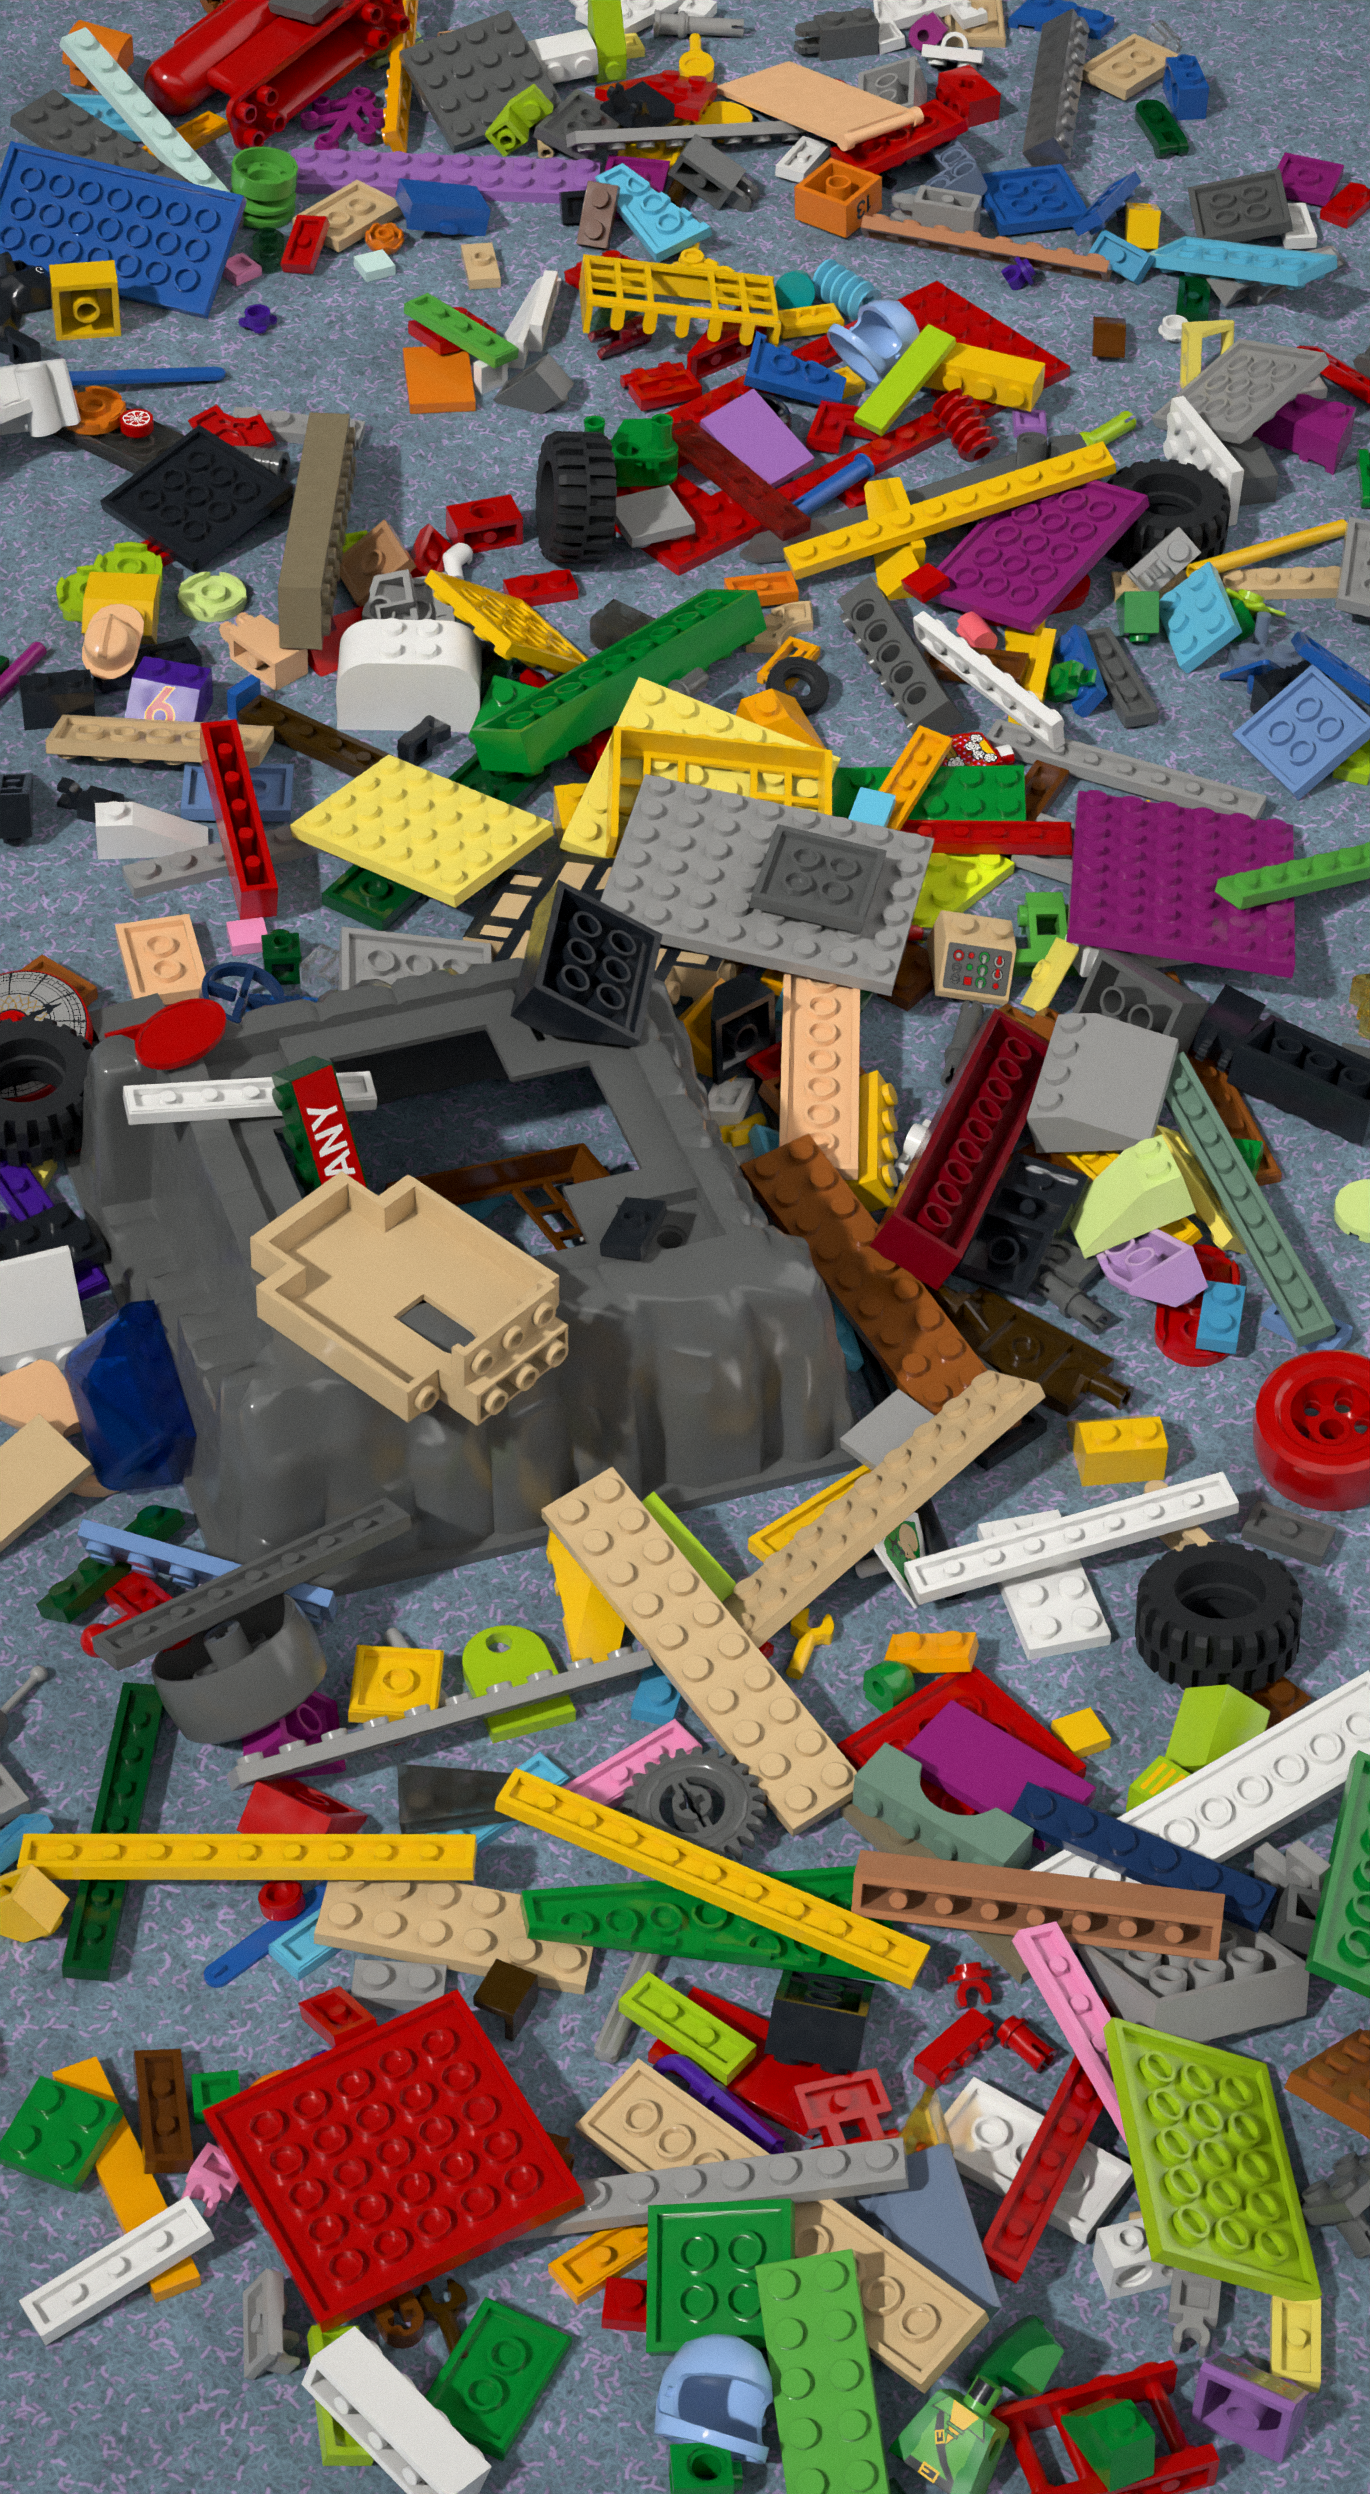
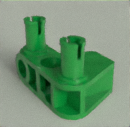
[584,413,678,487]

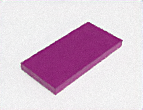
[901,1700,1096,1852]

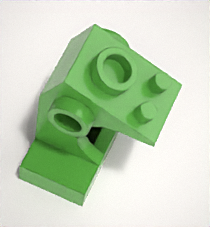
[1012,892,1080,977]

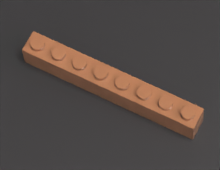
[851,1850,1225,1961]

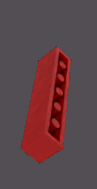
[199,719,278,920]

